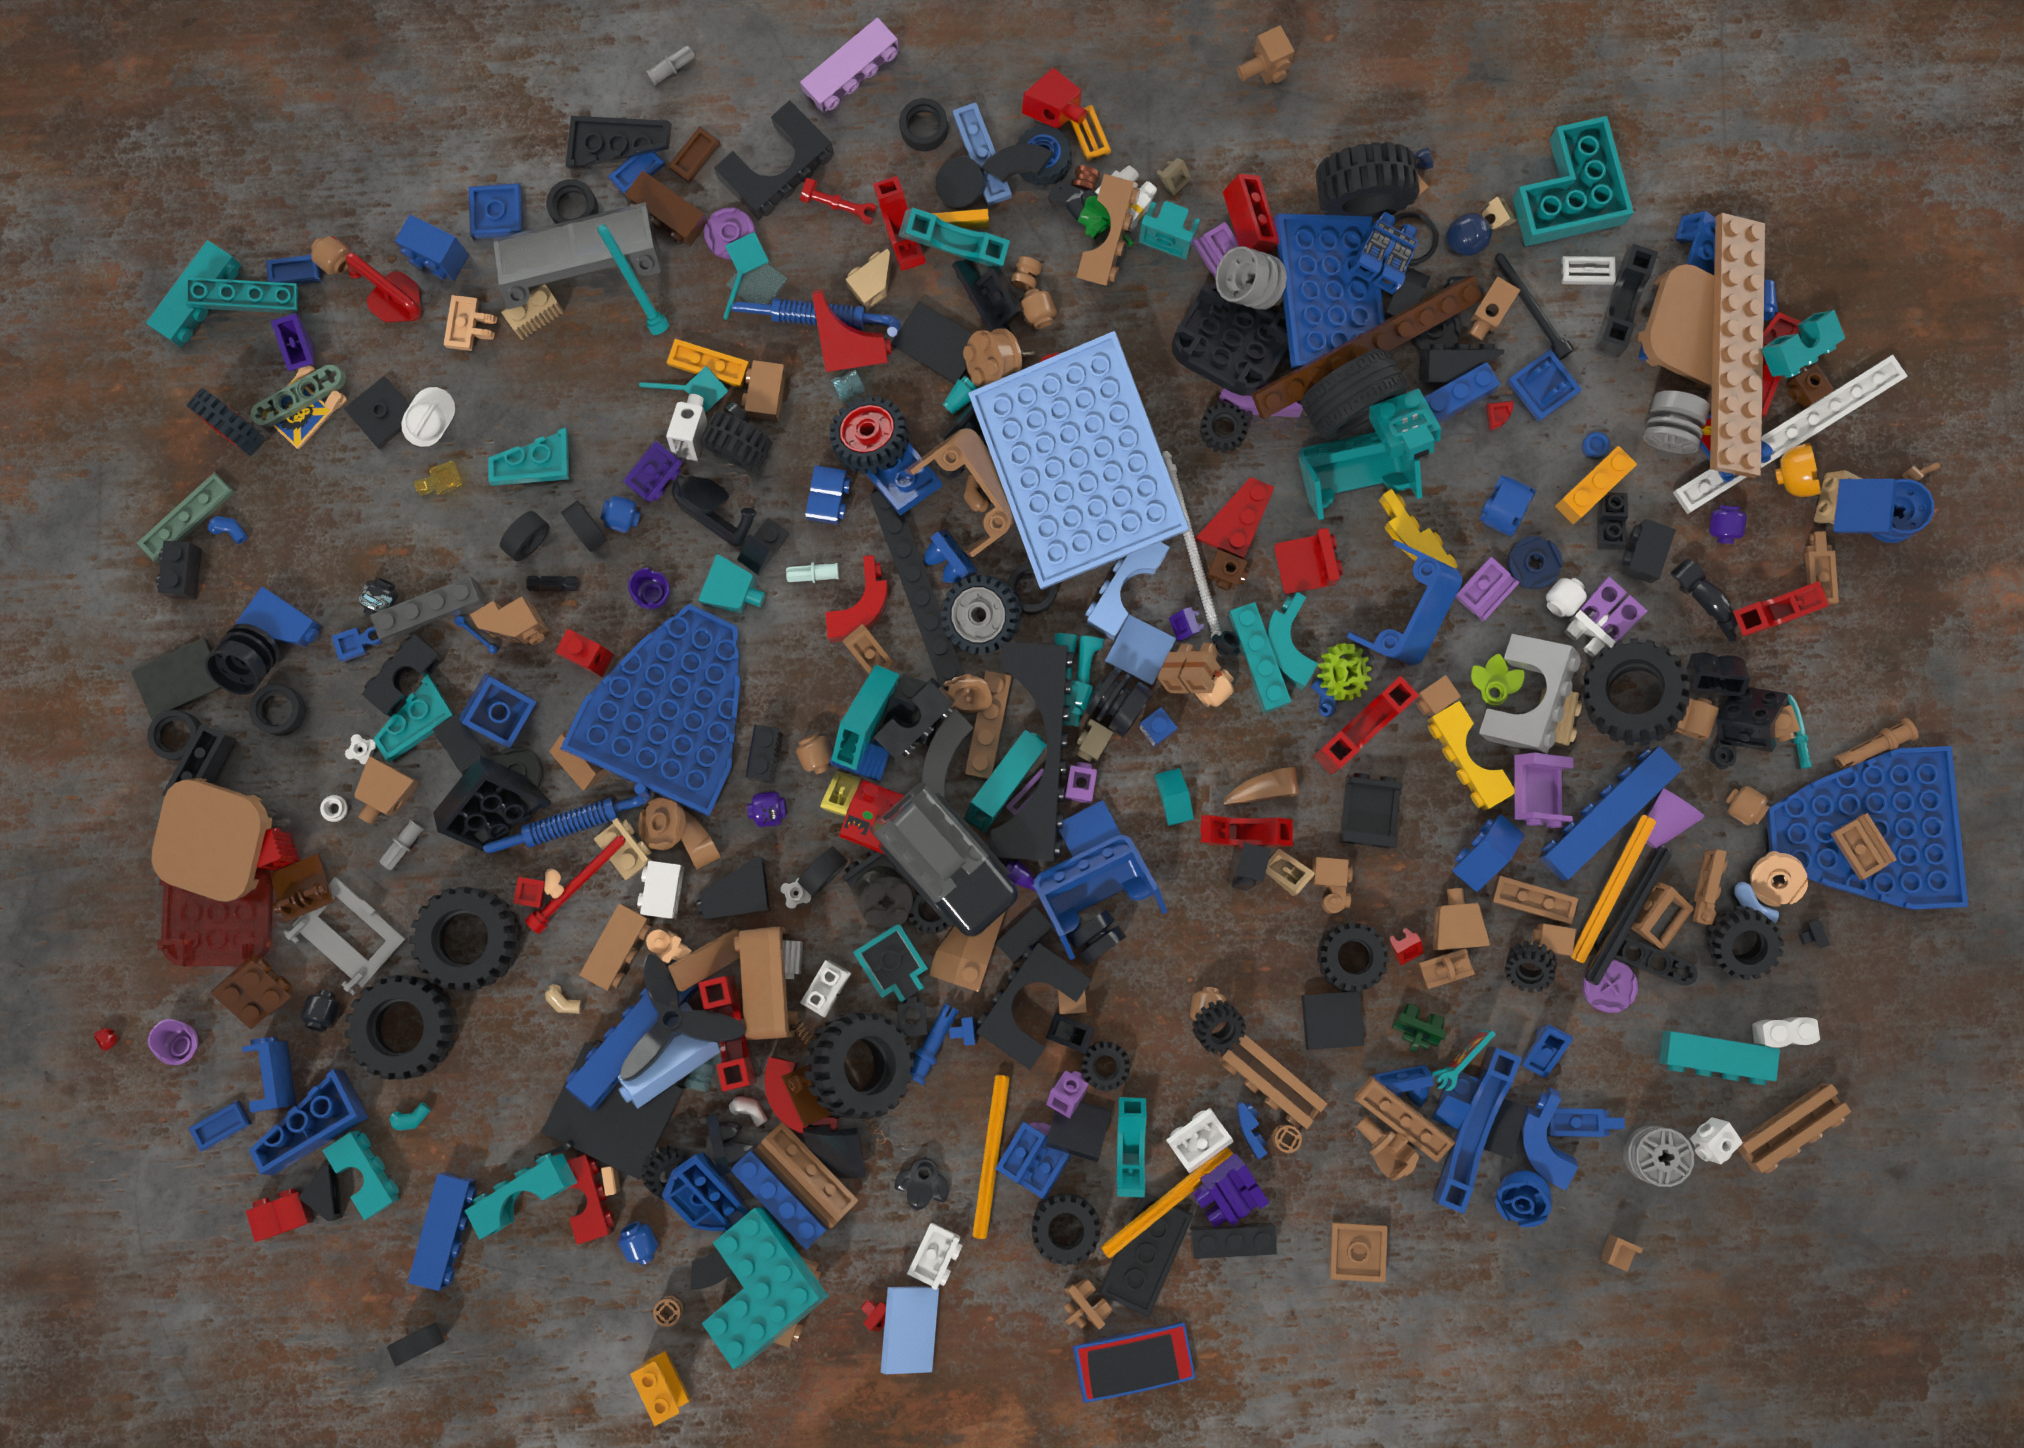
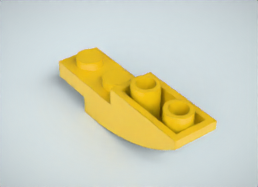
[1379,489,1458,569]

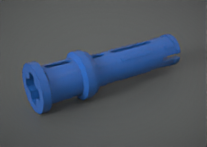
[910,1003,959,1085]

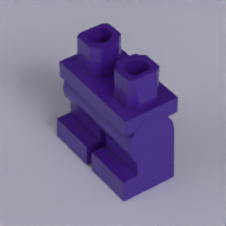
[1192,1153,1269,1228]

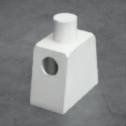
[666,394,707,462]

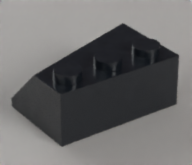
[433,755,551,851]

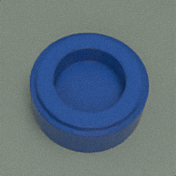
[1582,432,1610,459]

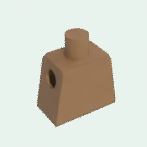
[1468,277,1520,341]
[354,756,421,825]
[1433,888,1490,950]

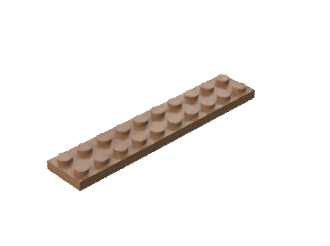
[1710,213,1765,478]

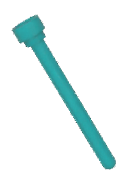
[597,224,669,335]

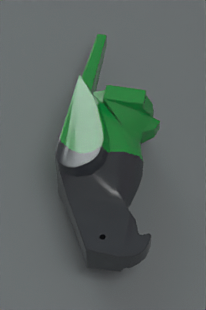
[1048,181,1134,247]

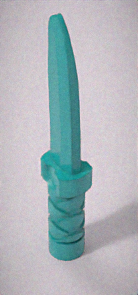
[1787,694,1812,769]

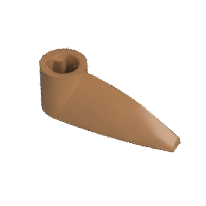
[1223,767,1300,806]
[681,809,721,870]

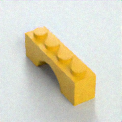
[1428,701,1515,811]

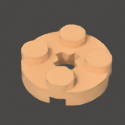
[1750,851,1808,907]

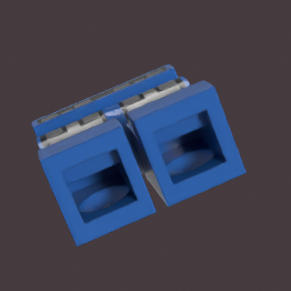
[1349,212,1418,294]

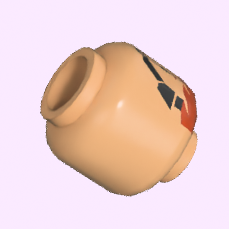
[1195,669,1234,707]

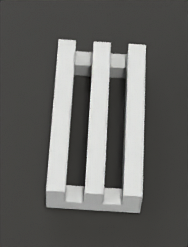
[1561,256,1616,285]

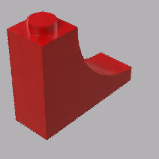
[812,288,892,372]

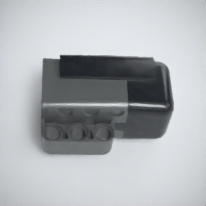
[869,782,1018,937]

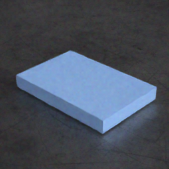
[881,1286,939,1374]

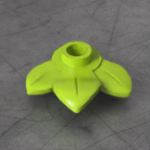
[1471,654,1524,706]

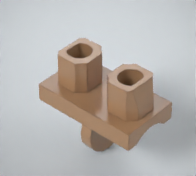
[1418,948,1475,989]
[1063,1278,1112,1330]

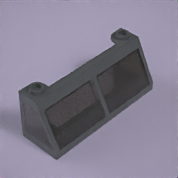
[493,202,661,309]

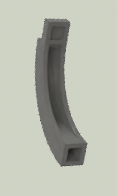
[922,709,974,799]

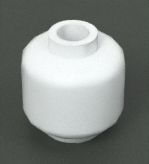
[1546,578,1587,618]

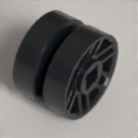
[1067,909,1127,966]

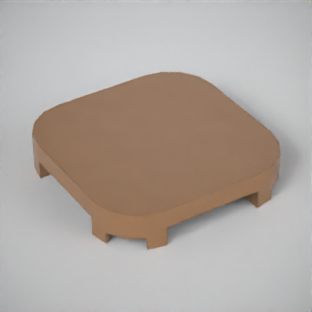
[1638,264,1714,389]
[151,778,272,902]

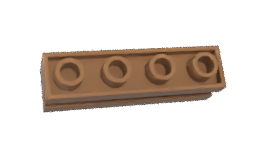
[1220,1035,1327,1129]
[1737,1083,1851,1174]
[754,1122,859,1230]

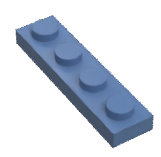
[952,102,1012,206]

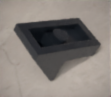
[737,517,790,576]
[883,673,926,723]

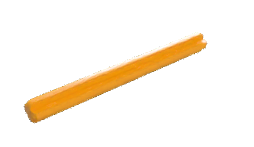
[1570,815,1656,963]
[972,1075,1009,1239]
[1101,1147,1233,1258]

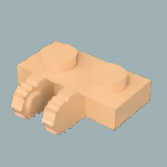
[444,295,497,351]

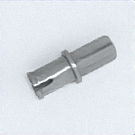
[646,46,695,86]
[379,819,425,870]

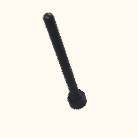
[1495,253,1575,360]

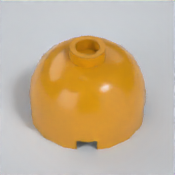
[1775,443,1821,497]

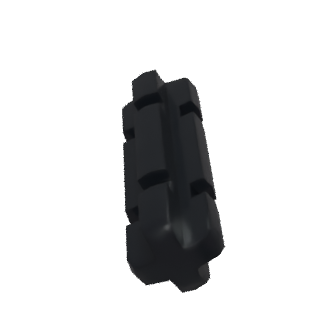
[526,576,579,591]

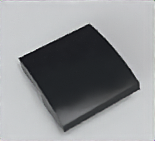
[1301,991,1364,1050]
[803,1124,866,1178]

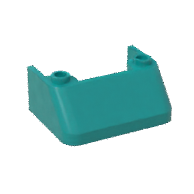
[1298,432,1422,520]

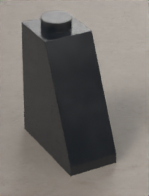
[697,857,771,920]

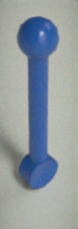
[454,616,498,654]

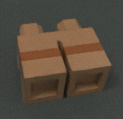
[1157,643,1221,693]

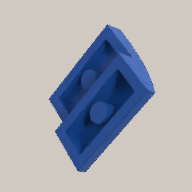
[995,1121,1072,1200]

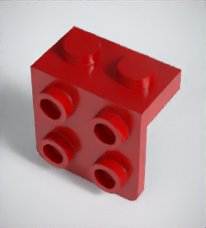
[1274,528,1343,595]

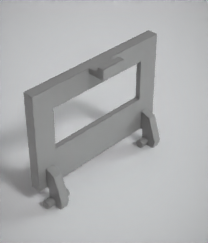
[284,877,407,996]

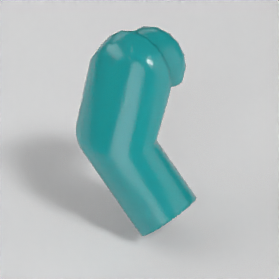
[389,1102,431,1131]

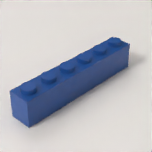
[1539,746,1682,881]
[565,960,701,1112]

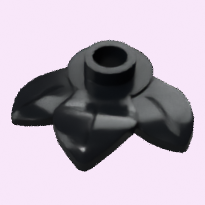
[895,1158,948,1211]

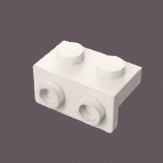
[1166,1108,1234,1174]
[907,1222,963,1290]

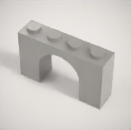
[1479,634,1581,754]

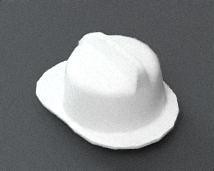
[401,387,455,447]

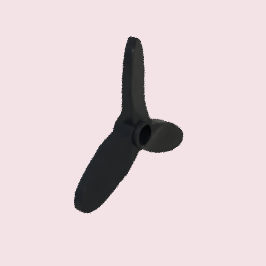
[620,954,746,1081]

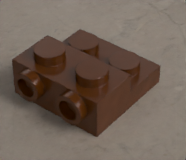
[211,954,292,1030]

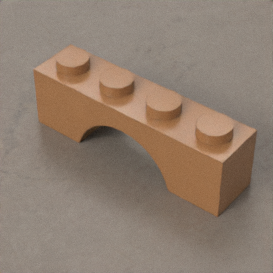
[1076,174,1140,286]

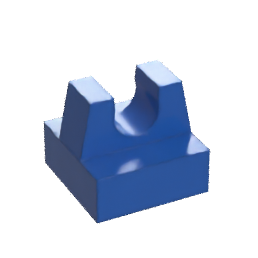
[949,1017,977,1046]

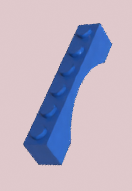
[1432,1047,1522,1214]

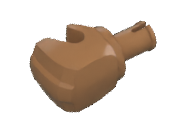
[1355,1115,1419,1181]

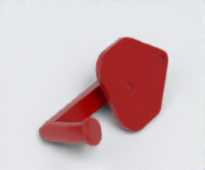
[346,253,422,323]

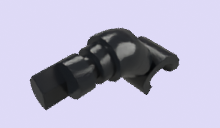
[1670,559,1738,641]

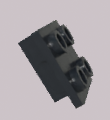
[1716,687,1788,752]

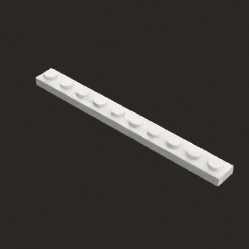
[1673,355,1907,514]

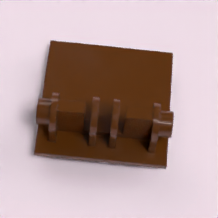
[270,853,334,923]
[781,1065,832,1127]

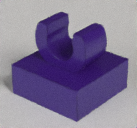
[1169,607,1204,642]

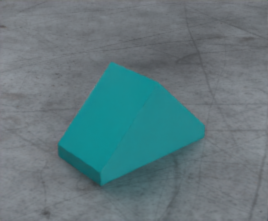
[1154,768,1194,826]

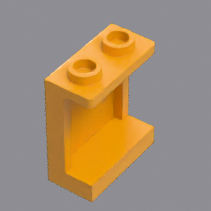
[630,1350,691,1426]

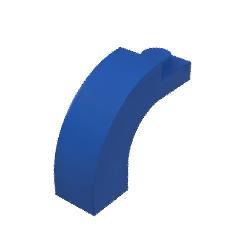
[1522,1087,1578,1190]

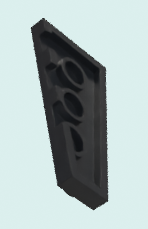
[566,116,672,169]

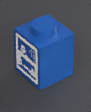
[1139,707,1177,748]

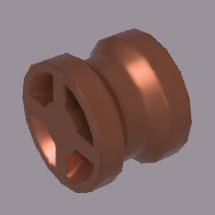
[1071,165,1100,192]

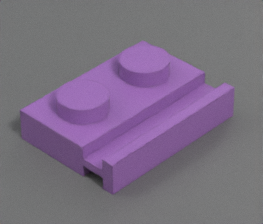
[1193,222,1239,279]
[1455,557,1520,622]

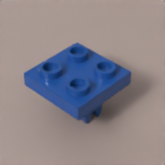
[1507,349,1582,422]

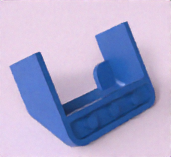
[1346,539,1462,665]
[1034,835,1168,960]

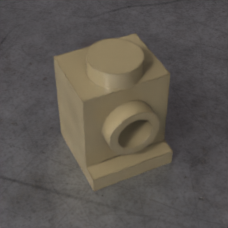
[1076,719,1114,763]

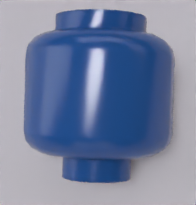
[600,496,640,533]
[618,1221,659,1265]

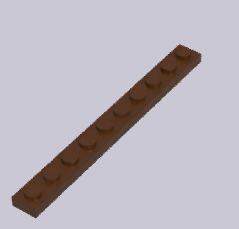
[1251,275,1483,419]

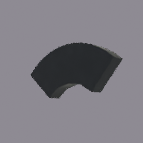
[982,144,1054,184]
[691,1233,732,1290]

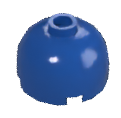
[1495,1170,1553,1227]

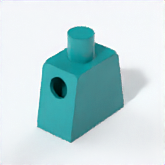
[698,554,766,613]

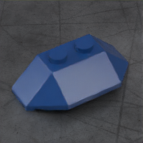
[662,1152,750,1233]

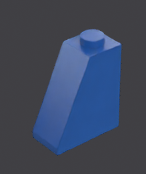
[234,587,322,647]

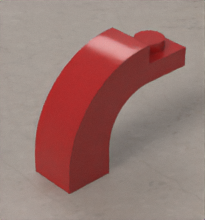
[873,176,926,271]
[825,555,888,642]
[1733,581,1831,636]
[1200,815,1293,847]
[764,1056,840,1133]

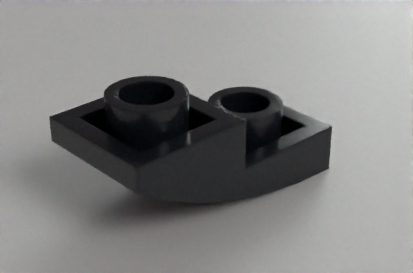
[1597,492,1628,550]

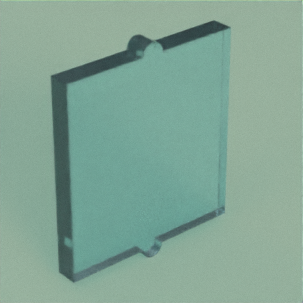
[726,263,787,304]

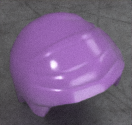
[148,1019,199,1065]

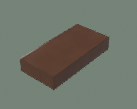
[668,126,721,184]

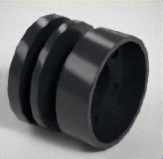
[205,623,279,695]
[1085,666,1154,738]

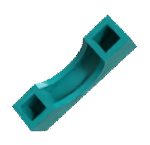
[899,207,1010,267]
[1227,602,1291,714]
[465,1153,578,1240]

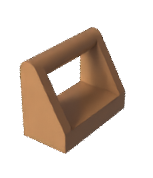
[1630,881,1694,951]

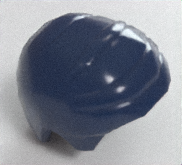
[1446,213,1492,256]

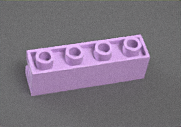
[800,17,899,114]

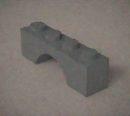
[370,576,486,644]

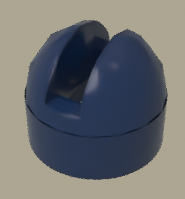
[1414,147,1433,170]

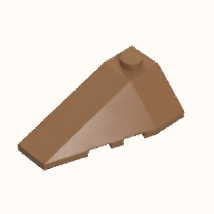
[929,911,1006,992]

